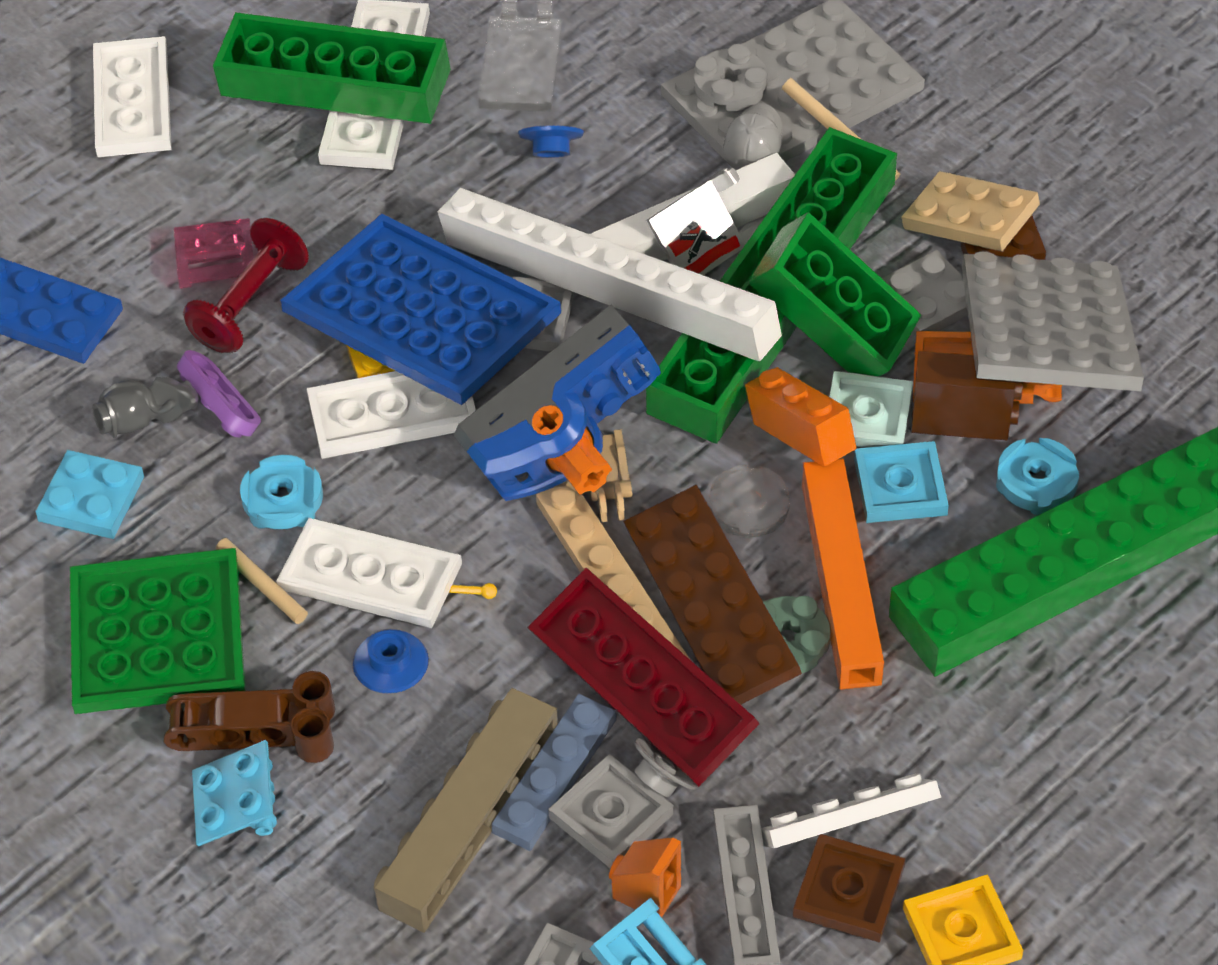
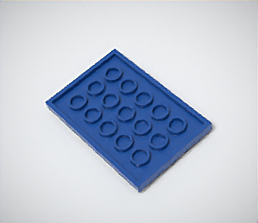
[280,214,561,405]

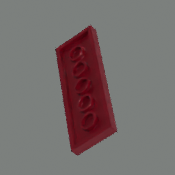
[527,567,759,787]

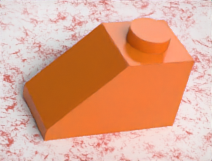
[609,837,681,917]

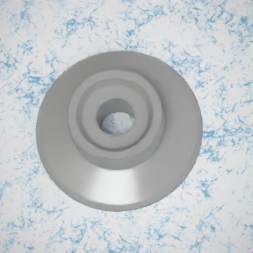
[635,738,700,797]

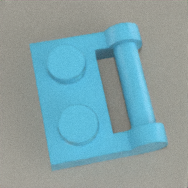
[589,898,707,965]

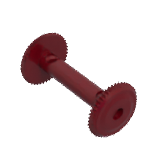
[183,218,309,353]

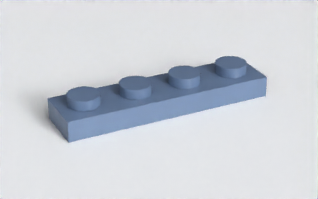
[491,694,616,851]

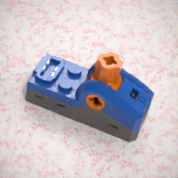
[454,304,661,501]

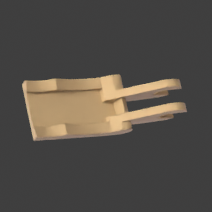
[590,429,632,522]

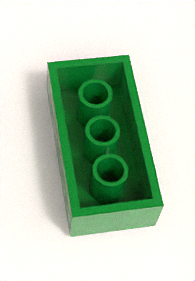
[748,212,922,377]

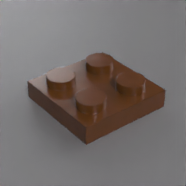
[793,834,906,943]

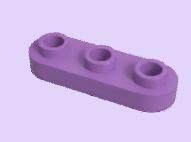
[177,350,261,438]

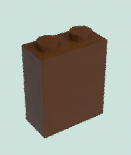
[911,351,1023,441]

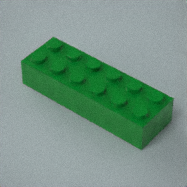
[213,12,451,124]

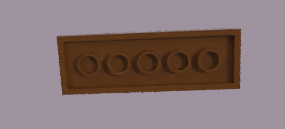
[623,485,802,705]

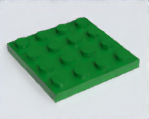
[70,548,246,714]

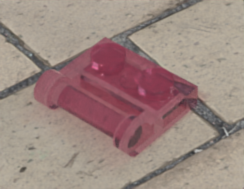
[174,218,254,289]

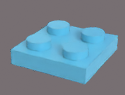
[854,441,949,523]
[36,450,144,539]

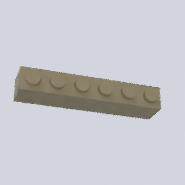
[374,687,558,933]

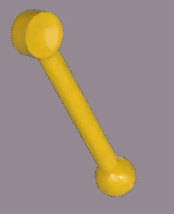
[449,583,497,599]

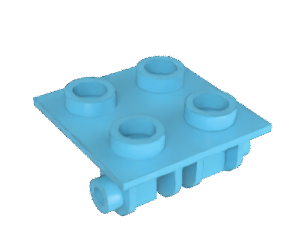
[192,740,277,846]

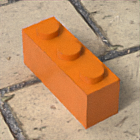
[745,367,857,467]

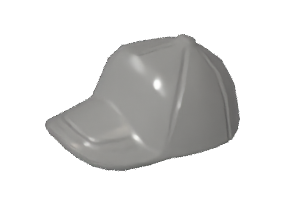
[723,104,782,166]

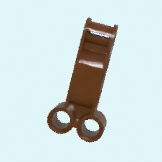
[164,671,336,763]

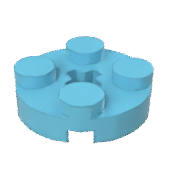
[996,438,1079,516]
[240,455,323,529]

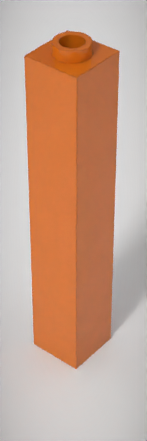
[802,459,884,690]

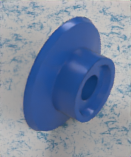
[518,126,584,158]
[353,630,429,693]

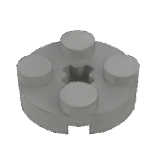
[694,44,768,111]

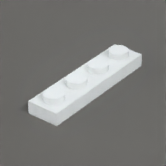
[761,773,941,848]

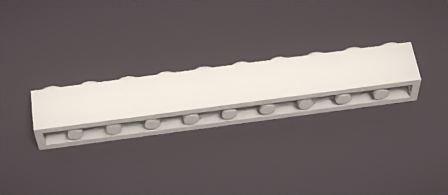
[437,188,782,362]

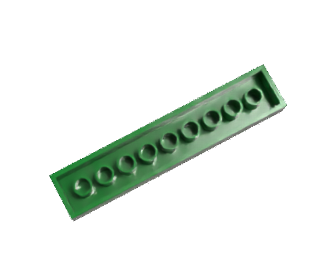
[646,127,897,444]
[889,427,1218,677]

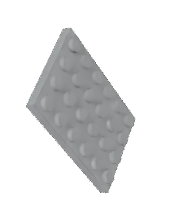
[661,0,925,170]
[962,252,1144,391]

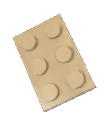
[901,171,1040,251]

